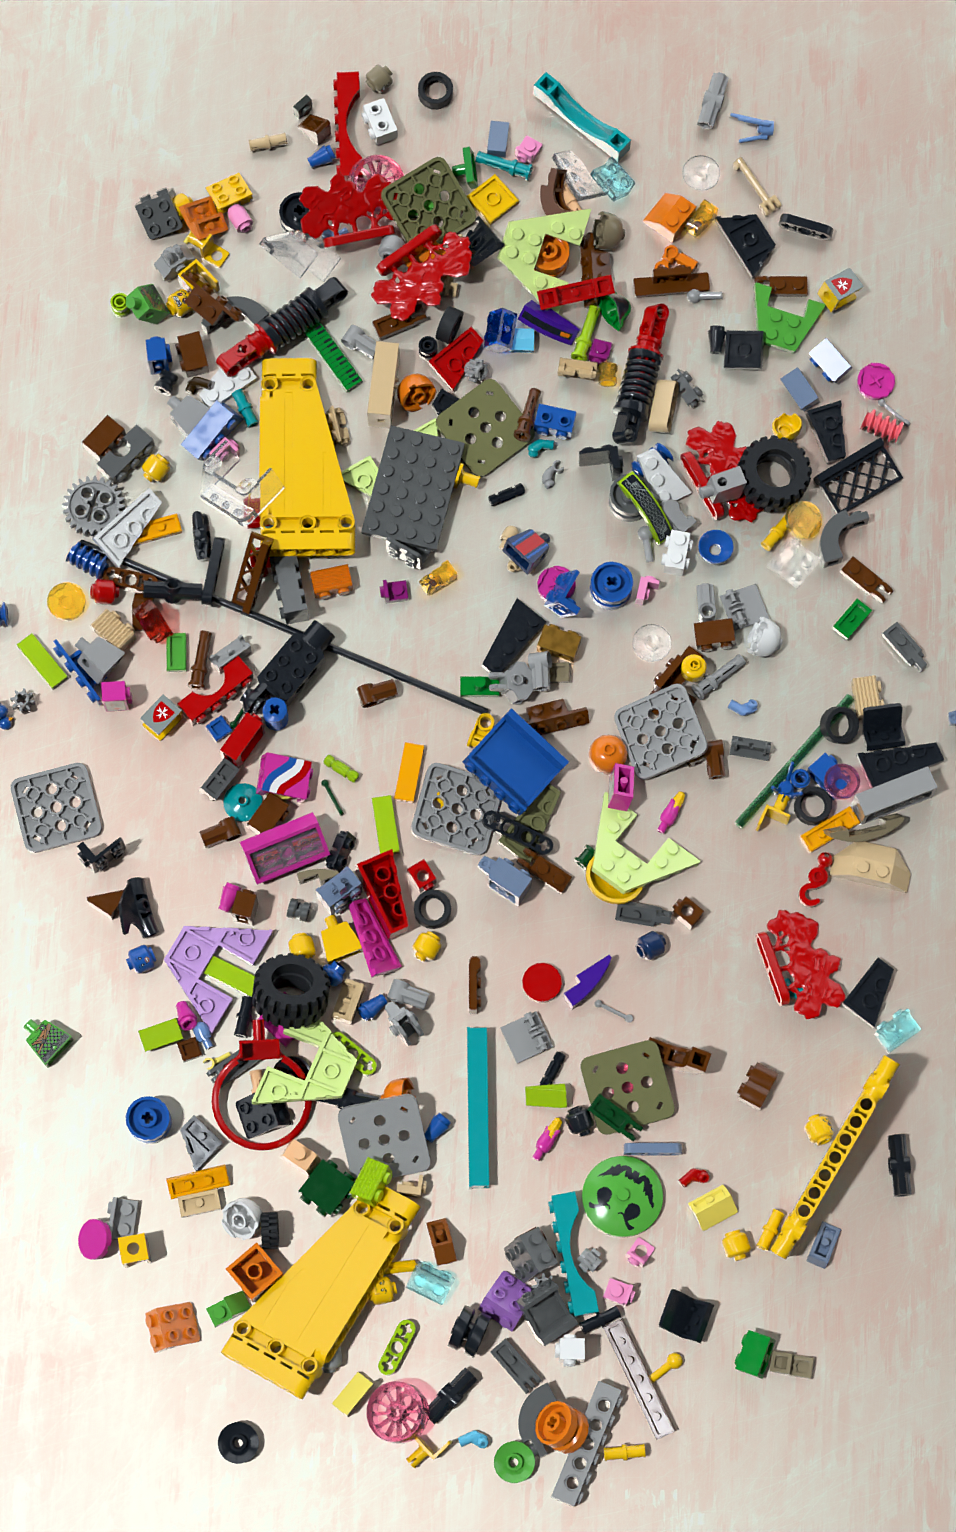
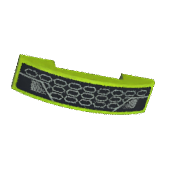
[617,471,672,545]

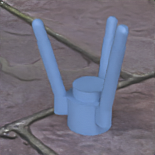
[730,113,774,143]

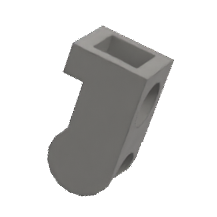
[660,499,696,532]

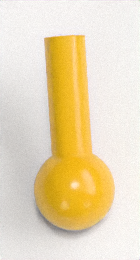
[650,1353,683,1383]

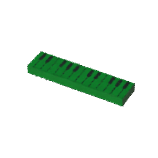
[304,322,363,392]

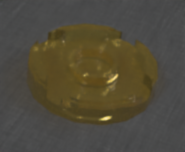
[785,501,822,540]
[47,582,86,621]

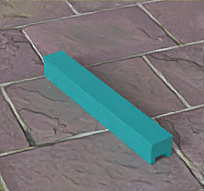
[467,1027,489,1190]

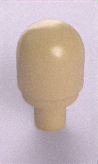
[499,526,519,550]

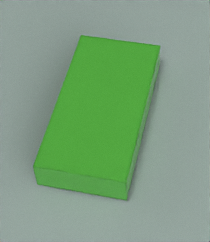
[166,633,187,672]

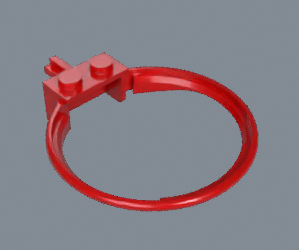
[211,1019,312,1150]

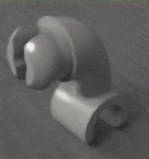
[542,460,564,489]

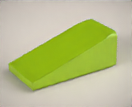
[525,1084,567,1108]

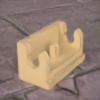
[331,979,365,1025]

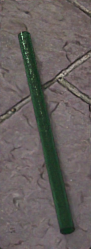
[734,694,854,829]

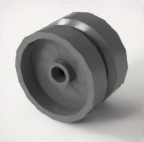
[609,474,652,522]

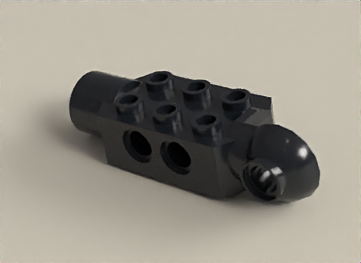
[240,620,335,714]

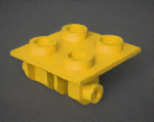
[205,173,253,214]

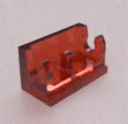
[132,599,173,643]

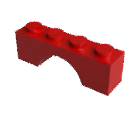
[177,656,254,726]

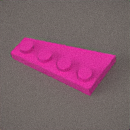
[348,898,402,978]

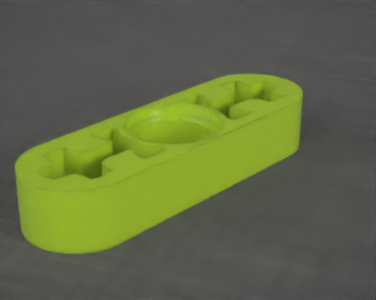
[332,1032,377,1076]
[378,1320,416,1376]

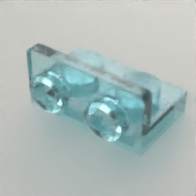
[590,157,635,202]
[874,1008,921,1053]
[406,1261,455,1305]

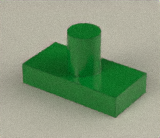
[452,146,478,189]
[460,676,499,697]

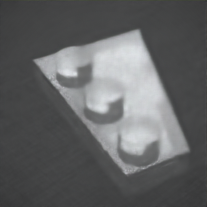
[552,150,611,201]

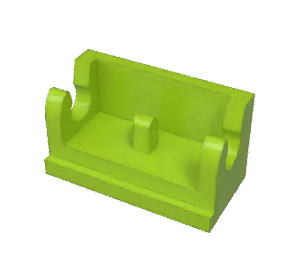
[138,1018,183,1052]

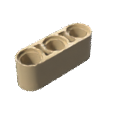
[649,379,679,433]

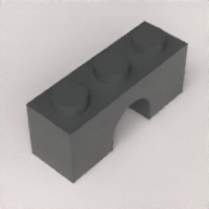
[97,424,155,485]

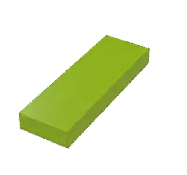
[17,633,68,690]
[372,795,400,854]
[204,956,255,997]

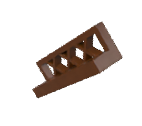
[231,531,274,614]

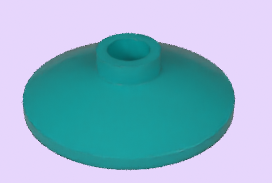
[223,783,263,822]

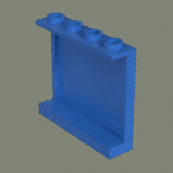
[462,708,569,816]

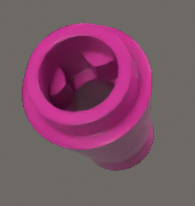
[218,882,241,913]
[176,1001,197,1031]

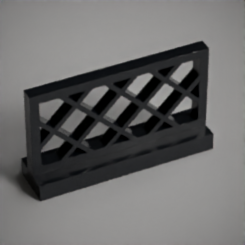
[813,437,903,514]

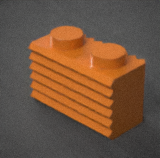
[310,564,353,600]

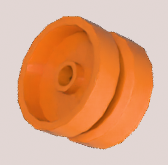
[534,235,569,278]
[535,1401,589,1454]

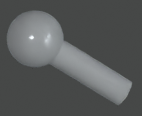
[687,289,723,303]
[638,526,654,563]

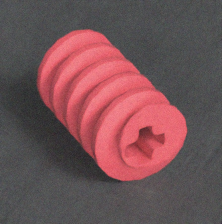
[860,409,904,444]

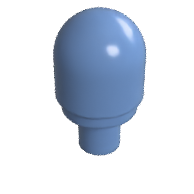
[193,1022,213,1049]

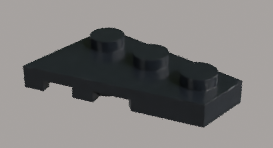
[805,400,846,464]

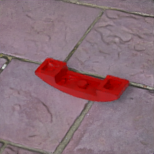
[537,275,615,310]

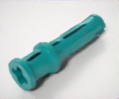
[475,151,533,181]

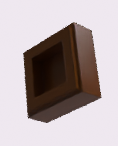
[177,1037,202,1063]

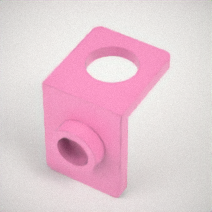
[626,1237,654,1267]

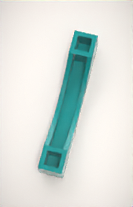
[533,72,631,162]
[548,1191,599,1318]

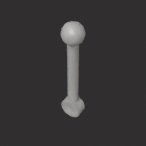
[878,399,910,427]
[595,1000,633,1023]

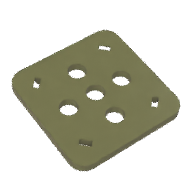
[381,157,476,243]
[436,379,535,477]
[580,1040,675,1135]

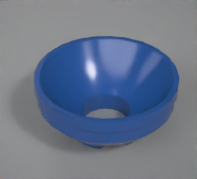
[698,530,734,565]

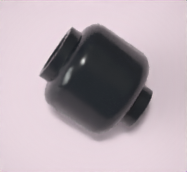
[565,1105,594,1137]

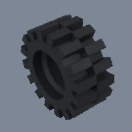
[261,1212,279,1249]

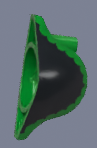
[597,292,631,331]

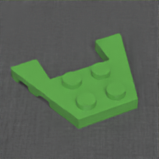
[753,282,825,353]

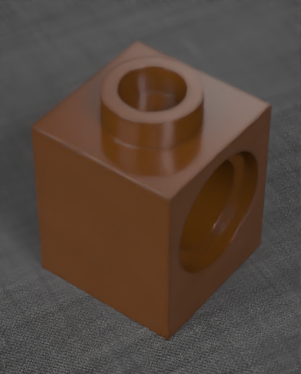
[672,896,704,930]

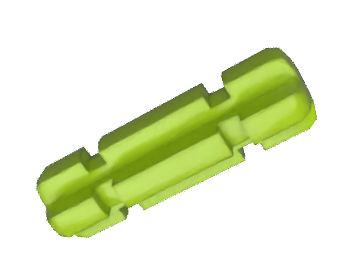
[323,755,359,783]

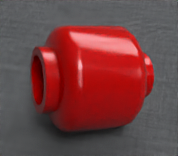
[90,579,119,605]

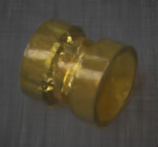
[598,362,618,387]

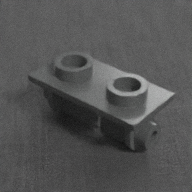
[671,369,705,408]
[729,736,771,761]

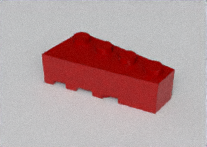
[355,849,409,940]

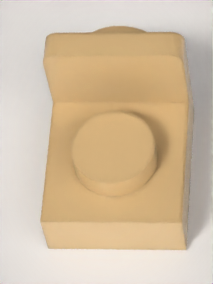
[396,1175,427,1198]

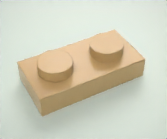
[177,1189,222,1218]

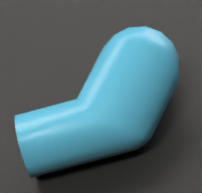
[458,1430,488,1449]

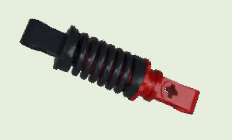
[216,277,348,377]
[612,303,669,445]

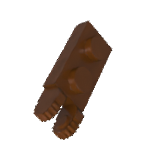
[754,276,808,297]
[372,304,428,340]
[840,556,893,603]
[516,848,572,894]
[469,956,481,1014]

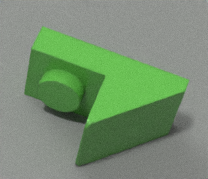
[206,1290,251,1328]

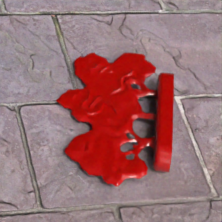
[299,172,397,248]
[371,225,472,321]
[680,421,763,523]
[756,910,845,1019]

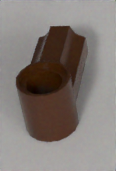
[357,679,398,708]
[704,739,726,780]
[199,816,242,848]

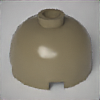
[592,211,625,250]

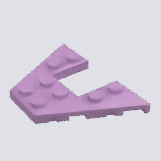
[164,926,273,1034]

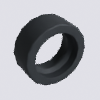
[418,72,453,110]
[436,306,464,344]
[820,706,859,744]
[794,786,832,826]
[414,890,451,929]

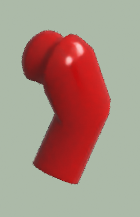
[678,1168,709,1188]

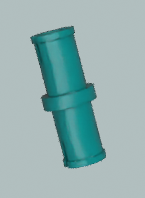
[231,389,259,428]

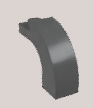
[201,296,269,335]
[818,510,869,568]
[518,1383,557,1458]

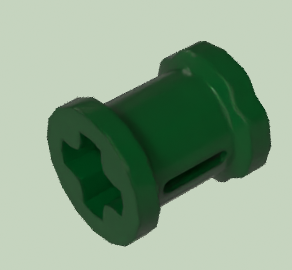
[574,844,595,871]

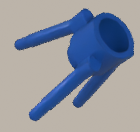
[771,762,803,799]

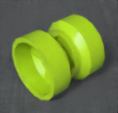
[110,293,131,318]

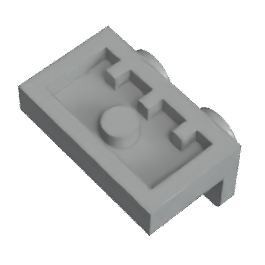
[106,1197,139,1240]

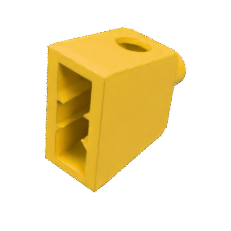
[321,915,363,964]

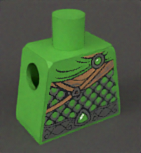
[126,284,170,324]
[23,1019,73,1068]

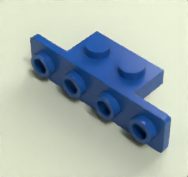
[53,639,107,706]

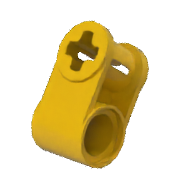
[467,713,494,748]

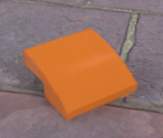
[179,196,228,240]

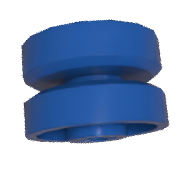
[590,561,633,610]
[126,1096,172,1144]

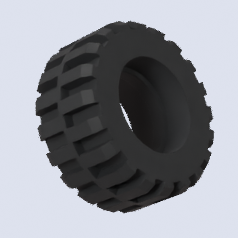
[737,435,812,513]
[252,953,330,1029]

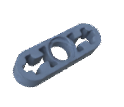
[624,1143,682,1156]

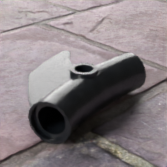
[119,877,159,939]

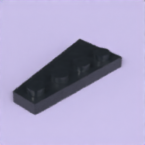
[482,598,546,673]
[856,742,944,788]

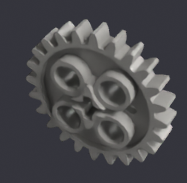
[62,476,125,538]

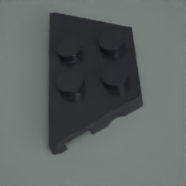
[715,214,776,279]
[466,216,505,267]

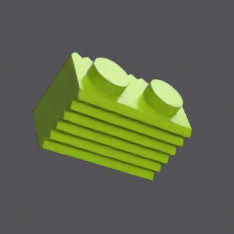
[350,1157,393,1207]

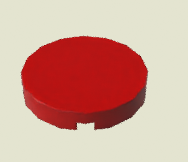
[522,963,562,1003]

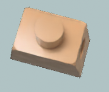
[280,1139,321,1177]

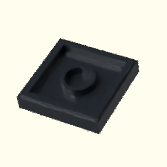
[724,330,765,370]

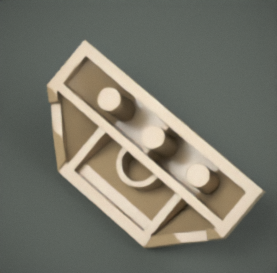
[829,841,911,893]

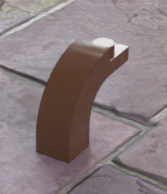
[540,168,573,215]
[643,1037,712,1074]

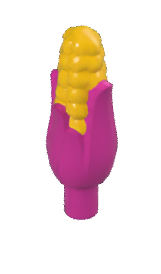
[657,791,685,834]
[532,1117,562,1161]

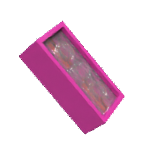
[240,812,330,885]

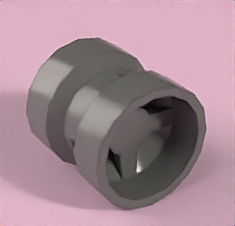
[286,898,311,922]

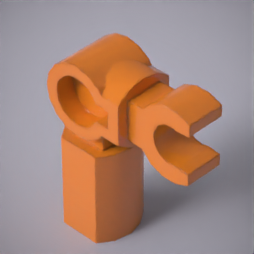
[654,245,699,273]

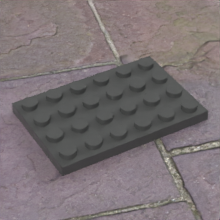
[361,425,465,552]

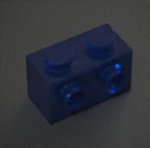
[484,308,517,353]

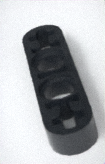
[201,536,225,606]
[482,810,553,855]

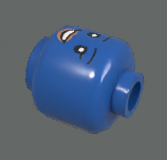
[126,945,157,974]

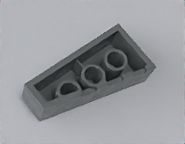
[269,556,309,625]

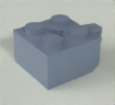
[478,856,532,906]
[316,866,363,915]

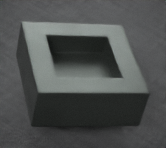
[293,94,312,119]

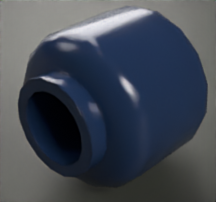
[635,931,666,960]

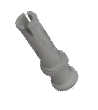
[691,654,746,700]

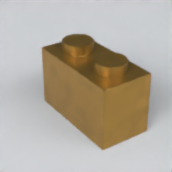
[537,624,581,663]

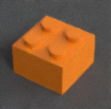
[226,1242,283,1302]

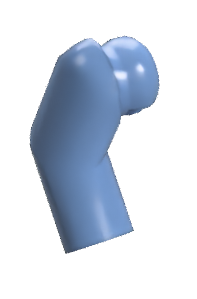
[728,699,758,716]

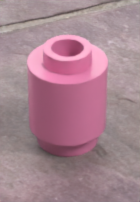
[227,204,253,233]

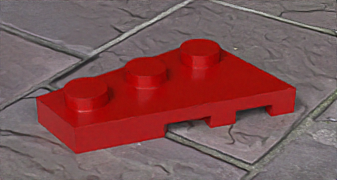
[428,326,484,392]

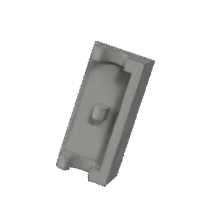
[209,635,252,674]

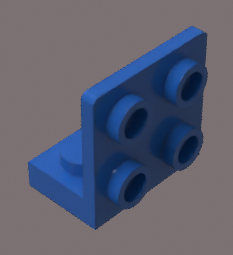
[544,570,581,618]

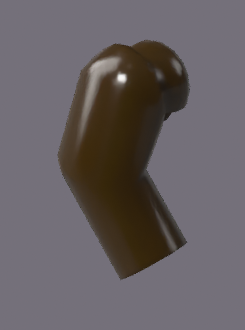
[185,377,212,394]

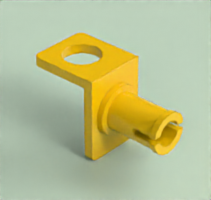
[187,232,229,268]
[454,463,480,489]
[756,794,791,831]
[406,1436,453,1468]

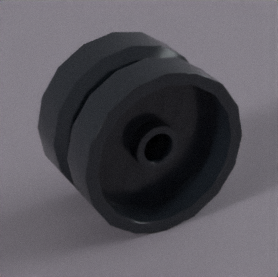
[279,192,312,241]
[447,1305,491,1358]

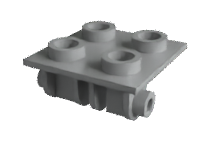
[719,584,769,631]
[500,1011,553,1063]

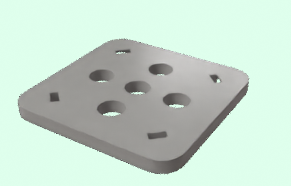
[614,684,708,780]
[11,763,102,853]
[411,763,500,856]
[338,1094,430,1182]

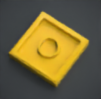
[467,174,519,225]

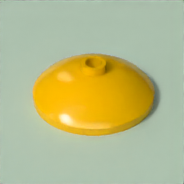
[586,856,643,904]

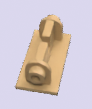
[558,357,597,381]
[325,406,350,448]

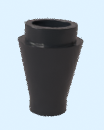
[708,325,726,354]

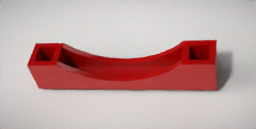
[333,71,363,183]

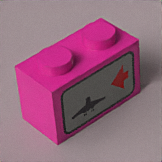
[101,681,132,712]
[608,763,634,811]

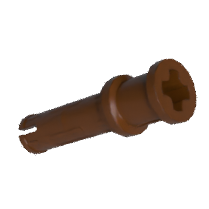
[514,388,541,442]
[187,630,212,690]

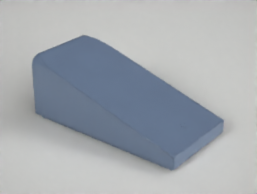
[487,121,509,158]
[806,1221,841,1269]

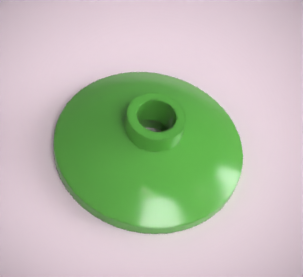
[494,1441,535,1483]

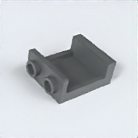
[516,1279,578,1346]

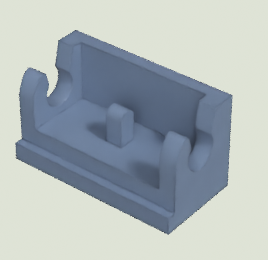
[780,367,820,411]

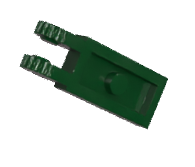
[587,1093,643,1142]

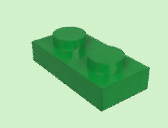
[832,599,872,640]

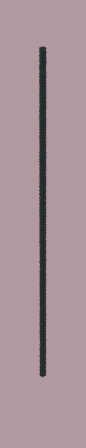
[80,540,488,714]

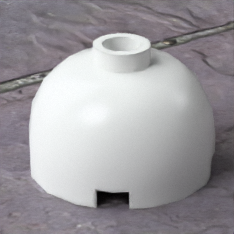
[747,617,783,657]
[221,1198,262,1240]

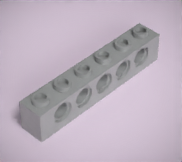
[551,1381,623,1507]

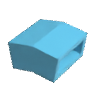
[510,328,534,353]

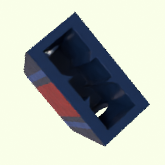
[502,529,550,575]

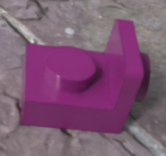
[588,338,612,366]
[380,580,409,604]

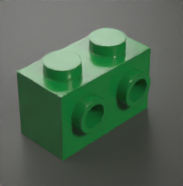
[735,1330,776,1379]

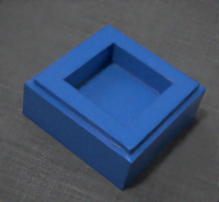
[205,715,233,743]

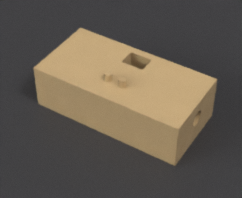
[367,341,400,428]

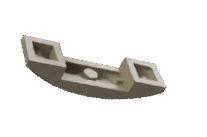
[823,813,904,842]

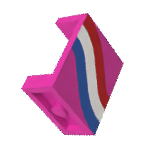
[256,752,313,803]

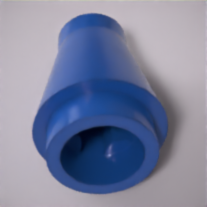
[307,145,336,168]
[791,769,810,790]
[357,994,388,1021]
[425,1112,451,1143]

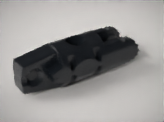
[192,511,211,561]

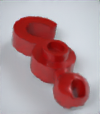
[798,852,833,908]

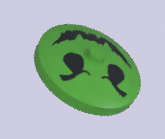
[582,1156,663,1238]

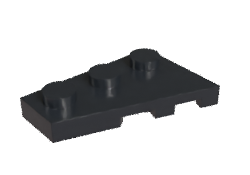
[842,957,894,1029]

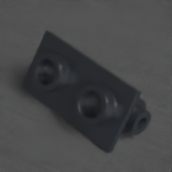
[325,831,356,873]

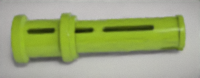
[571,305,601,361]

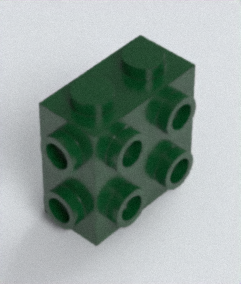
[298,1159,355,1218]

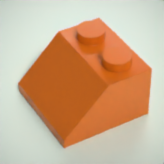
[643,193,697,243]

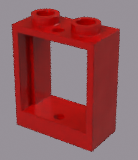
[220,713,265,769]

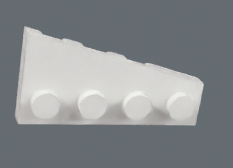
[92,488,162,568]

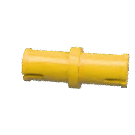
[761,515,794,551]
[756,1209,785,1251]
[604,1444,646,1461]

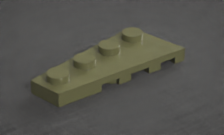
[498,783,561,864]

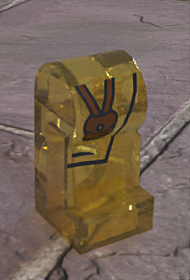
[683,199,718,238]
[419,560,457,596]

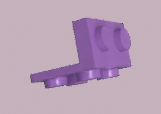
[478,1271,533,1331]

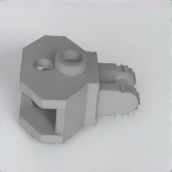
[154,244,196,281]
[488,661,533,705]
[385,1001,424,1046]

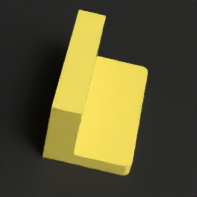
[688,1185,738,1231]
[332,1372,374,1417]

